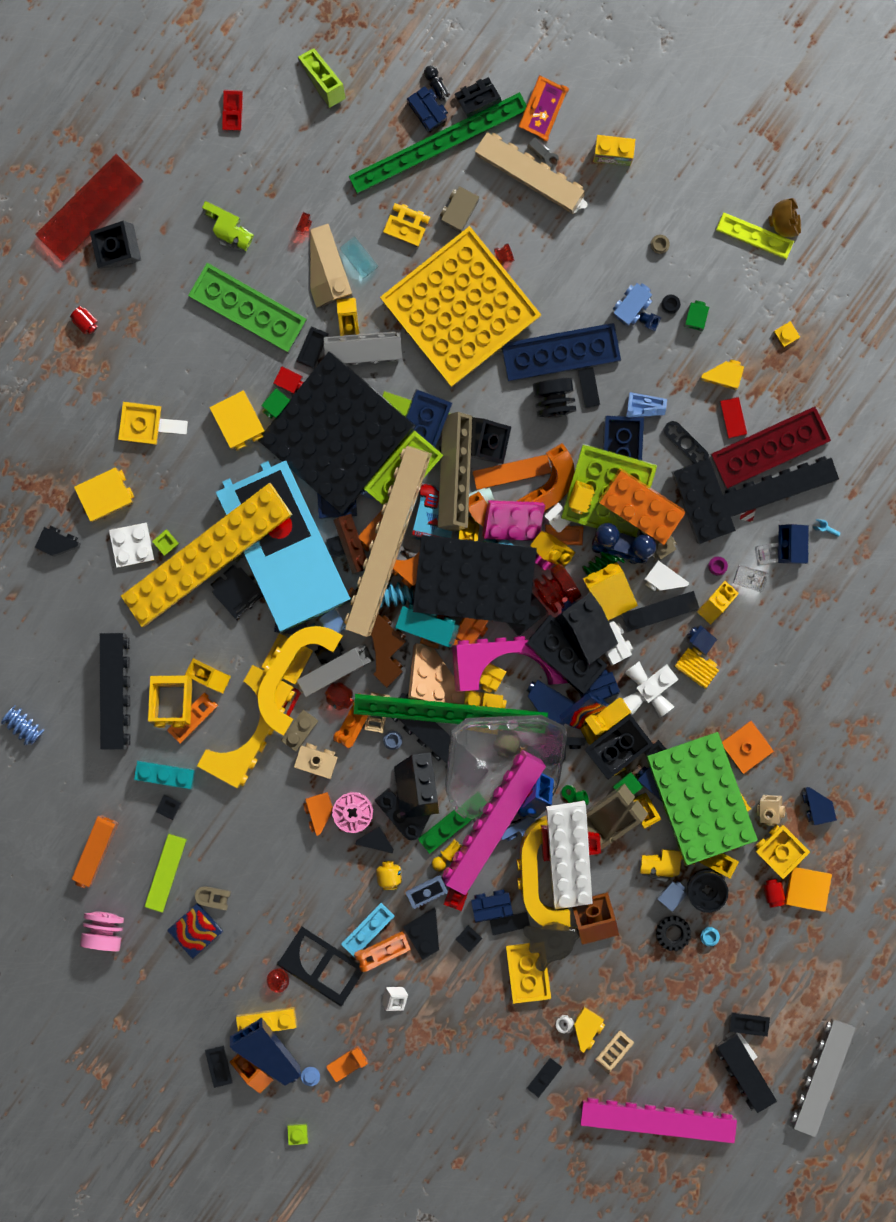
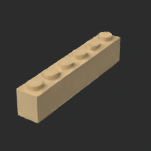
[475,132,585,214]

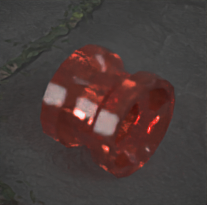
[494,243,515,266]

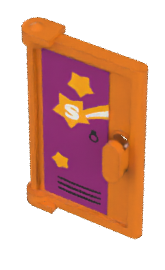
[518,75,569,142]

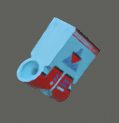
[412,483,453,541]

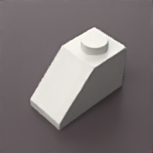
[644,560,689,591]

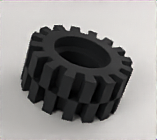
[656,916,691,951]

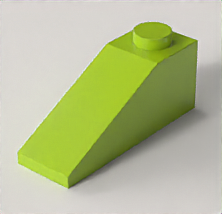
[298,48,346,107]

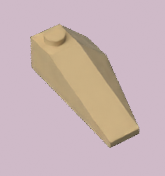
[310,224,353,308]

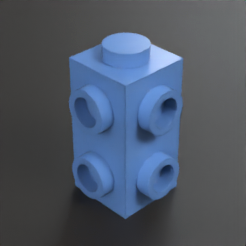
[613,283,652,327]

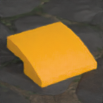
[785,867,832,912]

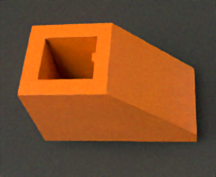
[303,792,333,836]

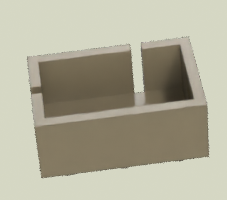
[586,783,648,850]

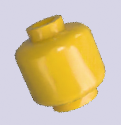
[376,861,402,890]

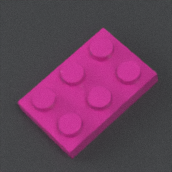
[482,500,545,541]

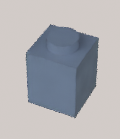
[657,881,687,912]

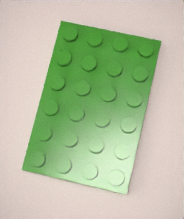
[646,732,758,866]

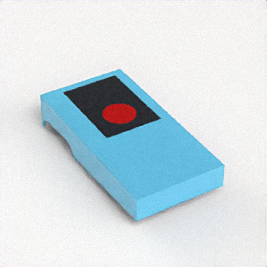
[216,460,351,633]

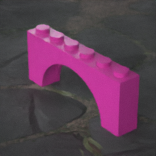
[452,636,568,692]

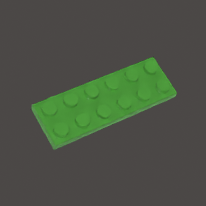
[188,263,307,353]

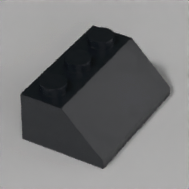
[394,752,439,819]

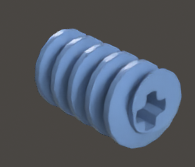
[1,705,45,745]

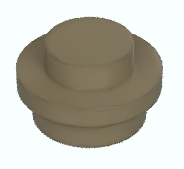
[650,235,670,254]

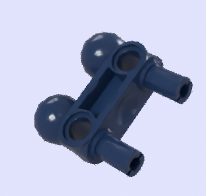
[592,523,656,564]

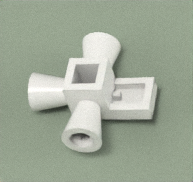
[623,661,679,718]

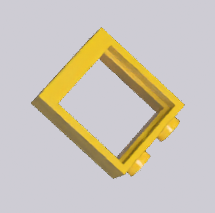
[148,675,193,728]

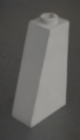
[297,644,374,697]

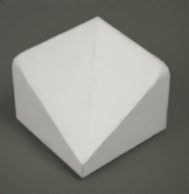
[382,987,408,1011]

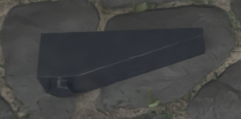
[621,591,699,632]

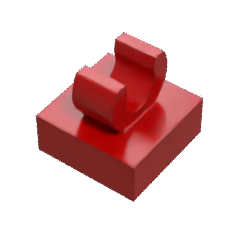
[443,888,468,911]

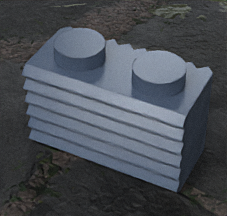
[405,875,448,909]

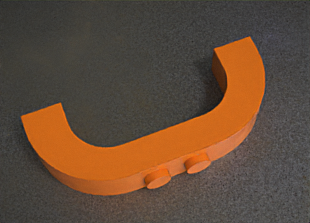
[468,443,574,527]

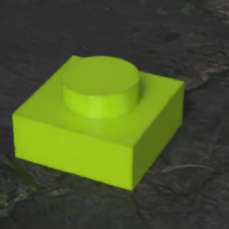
[152,529,179,556]
[287,1124,308,1145]

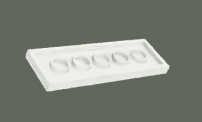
[546,801,593,909]

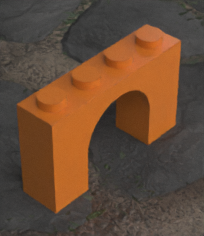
[359,510,419,588]

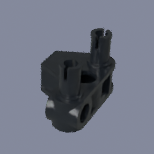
[374,788,431,840]

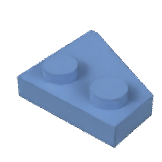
[626,392,667,417]

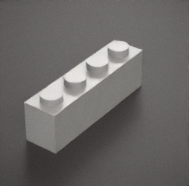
[324,331,402,365]

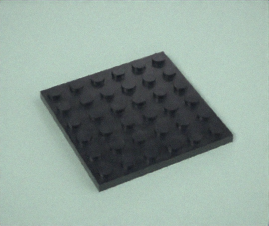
[258,351,416,514]

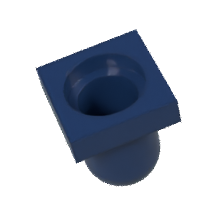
[639,312,662,331]

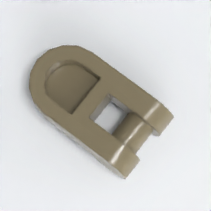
[195,886,231,910]

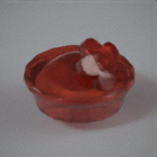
[267,969,289,993]

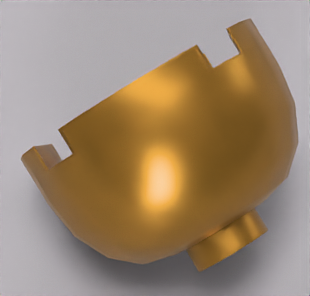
[769,198,801,237]

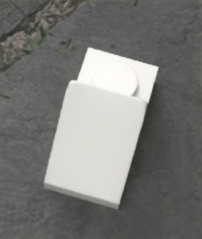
[543,503,571,532]

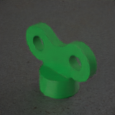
[562,785,589,805]

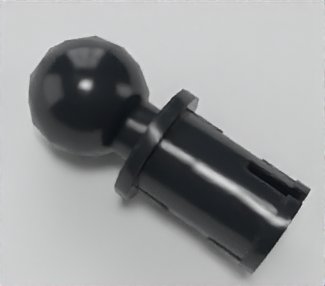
[424,65,450,101]

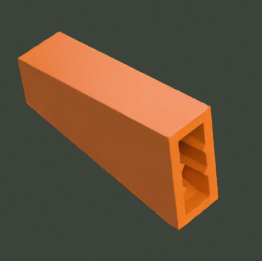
[72,815,119,889]

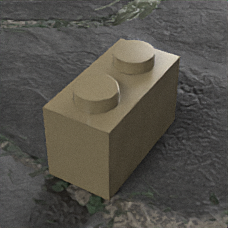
[440,186,479,233]

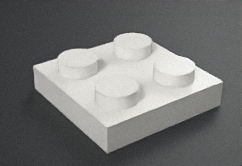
[109,522,155,568]

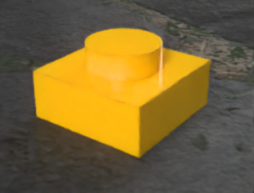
[773,321,800,348]

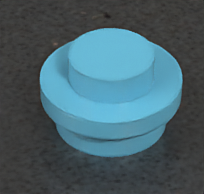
[700,927,720,946]

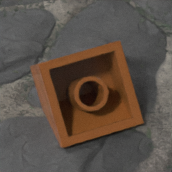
[572,892,619,945]

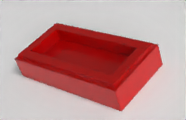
[720,397,747,439]

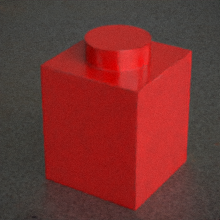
[273,366,304,395]

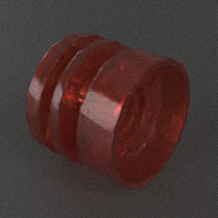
[533,563,582,614]

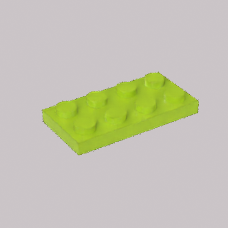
[363,430,443,506]

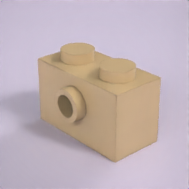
[294,743,338,779]

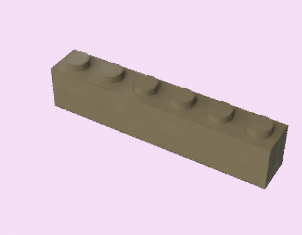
[438,412,472,531]

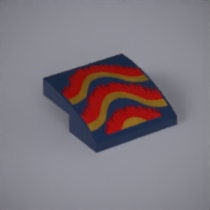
[560,693,609,729]
[167,903,223,959]

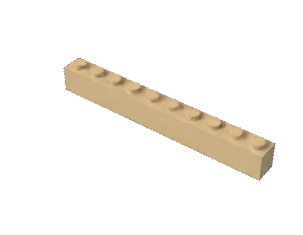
[344,446,432,637]

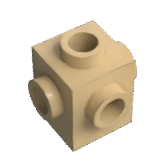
[757,795,785,826]

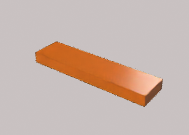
[472,455,551,490]

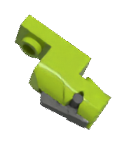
[202,201,254,252]

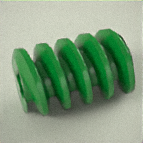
[582,552,625,576]

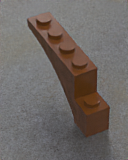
[347,587,406,688]

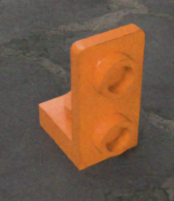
[326,1046,369,1082]

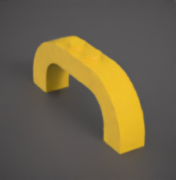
[258,626,343,736]
[516,815,571,931]

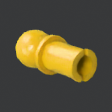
[431,839,462,872]

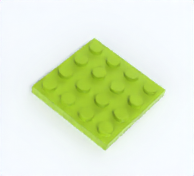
[561,444,657,537]

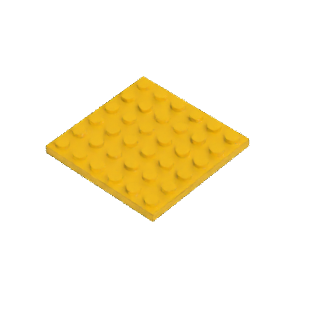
[380,226,541,388]

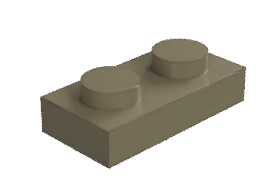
[281,709,319,751]

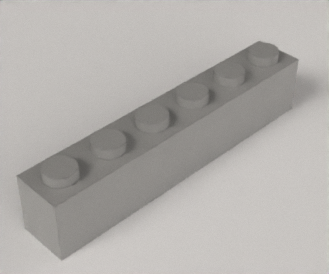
[790,1018,856,1137]

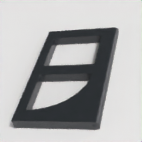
[277,926,363,1006]

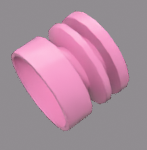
[332,792,373,833]
[80,911,124,951]

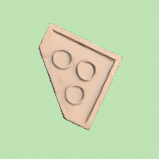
[408,643,465,704]

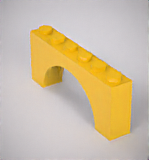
[197,665,295,788]

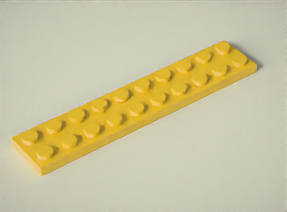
[121,483,292,627]

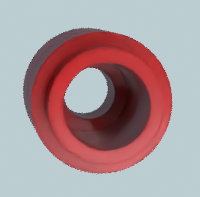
[70,306,98,335]
[763,878,785,908]

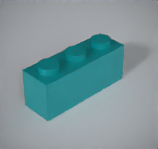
[395,604,460,647]
[134,761,196,789]

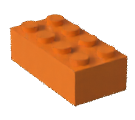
[599,468,686,545]

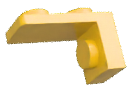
[585,698,631,735]

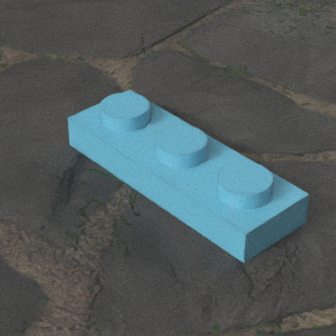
[341,903,395,958]

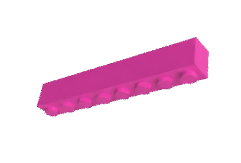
[442,750,546,895]
[580,1098,737,1143]

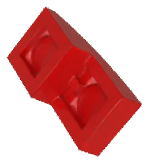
[222,90,243,130]

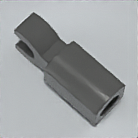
[527,137,559,168]

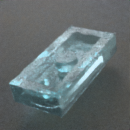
[340,236,378,279]

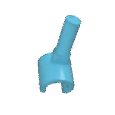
[813,519,840,537]

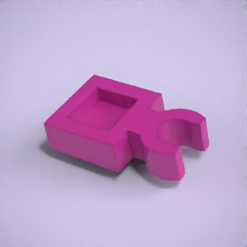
[535,554,554,570]

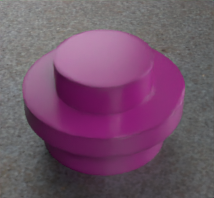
[708,556,728,576]

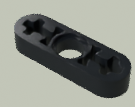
[664,421,709,463]

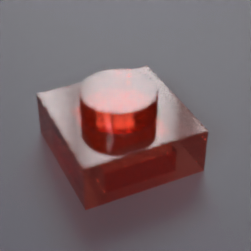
[296,212,313,235]

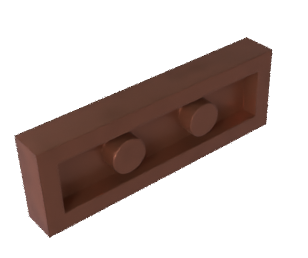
[334,514,366,574]

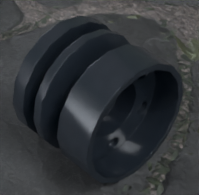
[533,378,576,418]
[687,869,729,913]

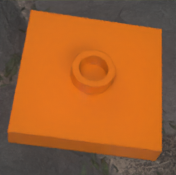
[722,720,774,774]

